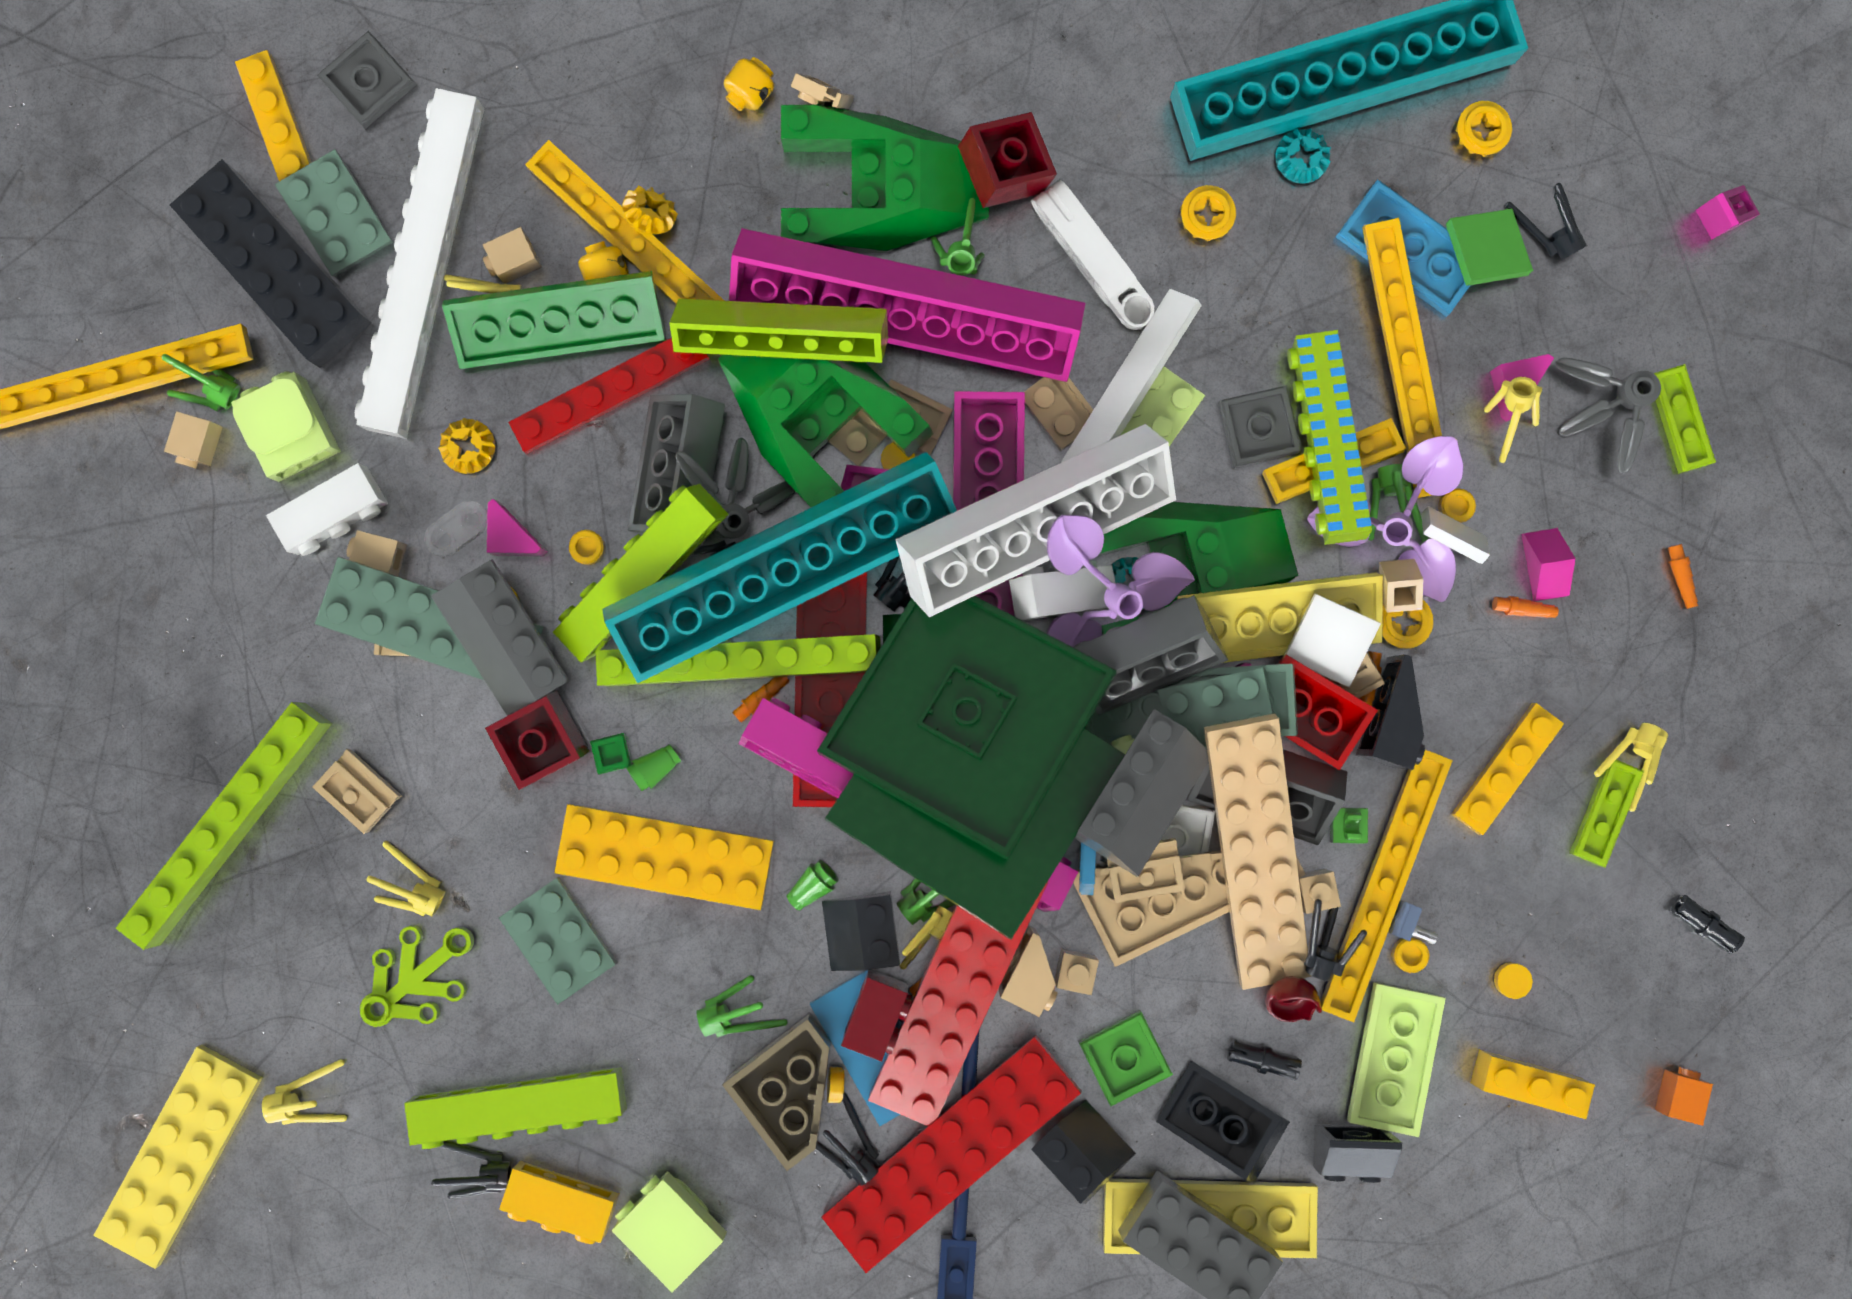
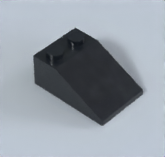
[1355,654,1425,770]
[1156,1061,1290,1183]

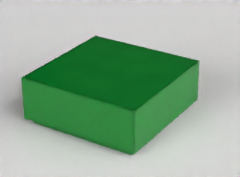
[590,733,633,775]

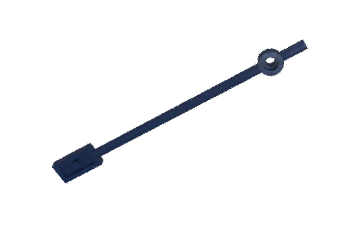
[937,1029,980,1299]

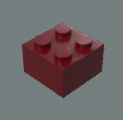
[958,112,1057,208]
[485,690,590,790]
[841,970,912,1062]

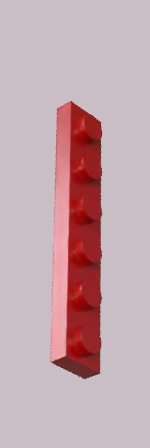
[508,338,710,454]

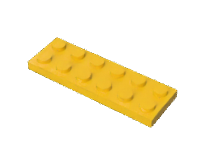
[554,804,774,910]

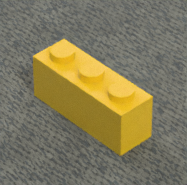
[1470,1049,1595,1119]
[499,1161,620,1244]

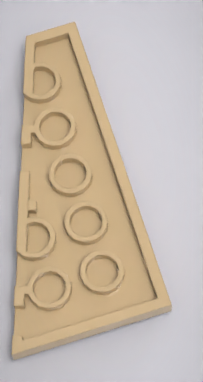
[1073,850,1306,967]

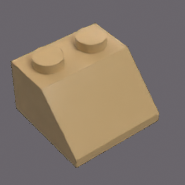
[998,926,1058,1017]

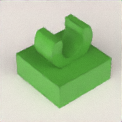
[1330,808,1368,843]

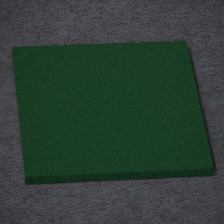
[817,596,1117,860]
[825,729,1125,940]

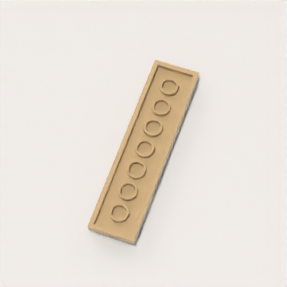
[1204,714,1311,990]

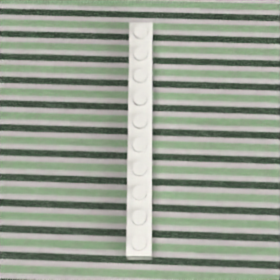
[355,88,484,439]

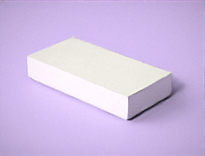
[1421,506,1490,564]

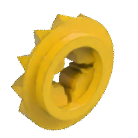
[1455,101,1512,157]
[1180,185,1236,242]
[622,186,678,234]
[438,418,495,474]
[1382,600,1433,649]

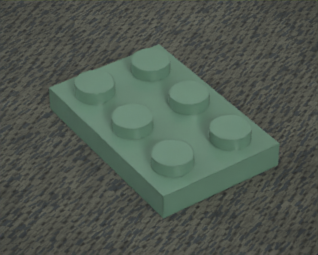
[275,149,394,277]
[1158,668,1274,749]
[499,877,617,1005]

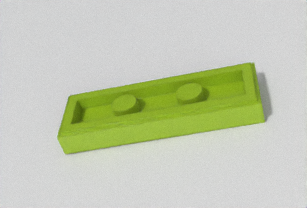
[1653,364,1716,474]
[1569,759,1644,868]

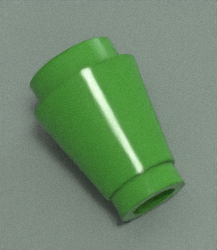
[626,744,681,791]
[786,860,838,911]

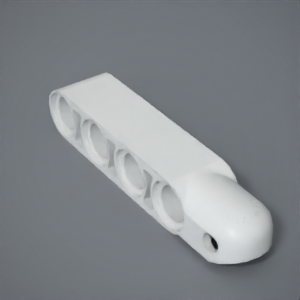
[1031,179,1154,330]

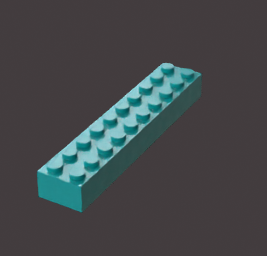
[1170,0,1529,161]
[602,452,957,683]

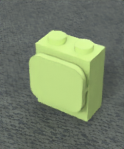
[231,371,341,482]
[612,1171,727,1292]

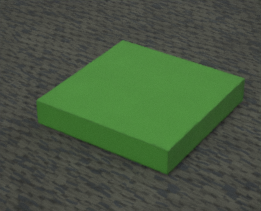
[1446,209,1533,286]
[1078,1010,1173,1107]

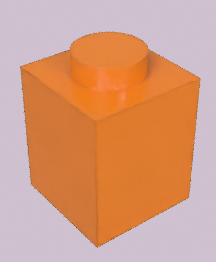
[1655,1066,1713,1126]

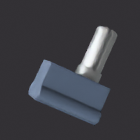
[1388,900,1438,944]

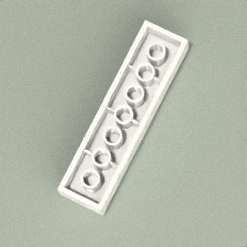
[895,424,1176,617]

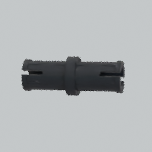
[1671,895,1745,954]
[1227,1039,1302,1081]

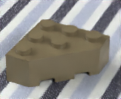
[722,1013,831,1171]

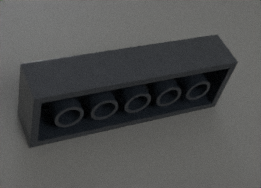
[169,159,372,368]

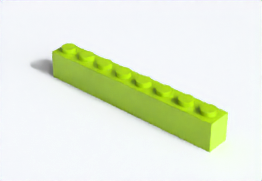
[595,634,881,687]
[115,702,333,950]

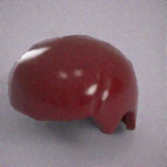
[1265,976,1322,1022]

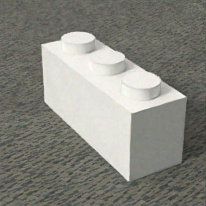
[266,463,388,556]
[1009,561,1115,621]

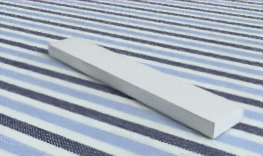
[1061,289,1201,463]

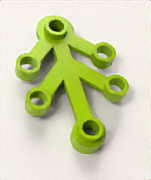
[360,925,474,1027]

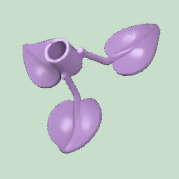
[1307,436,1463,602]
[1047,515,1195,648]

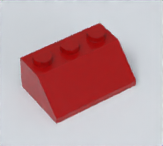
[1277,654,1378,770]

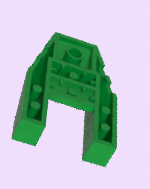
[781,105,989,253]
[718,355,934,507]
[1097,502,1299,635]

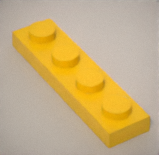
[235,50,312,182]
[1262,418,1406,504]
[1451,703,1564,835]

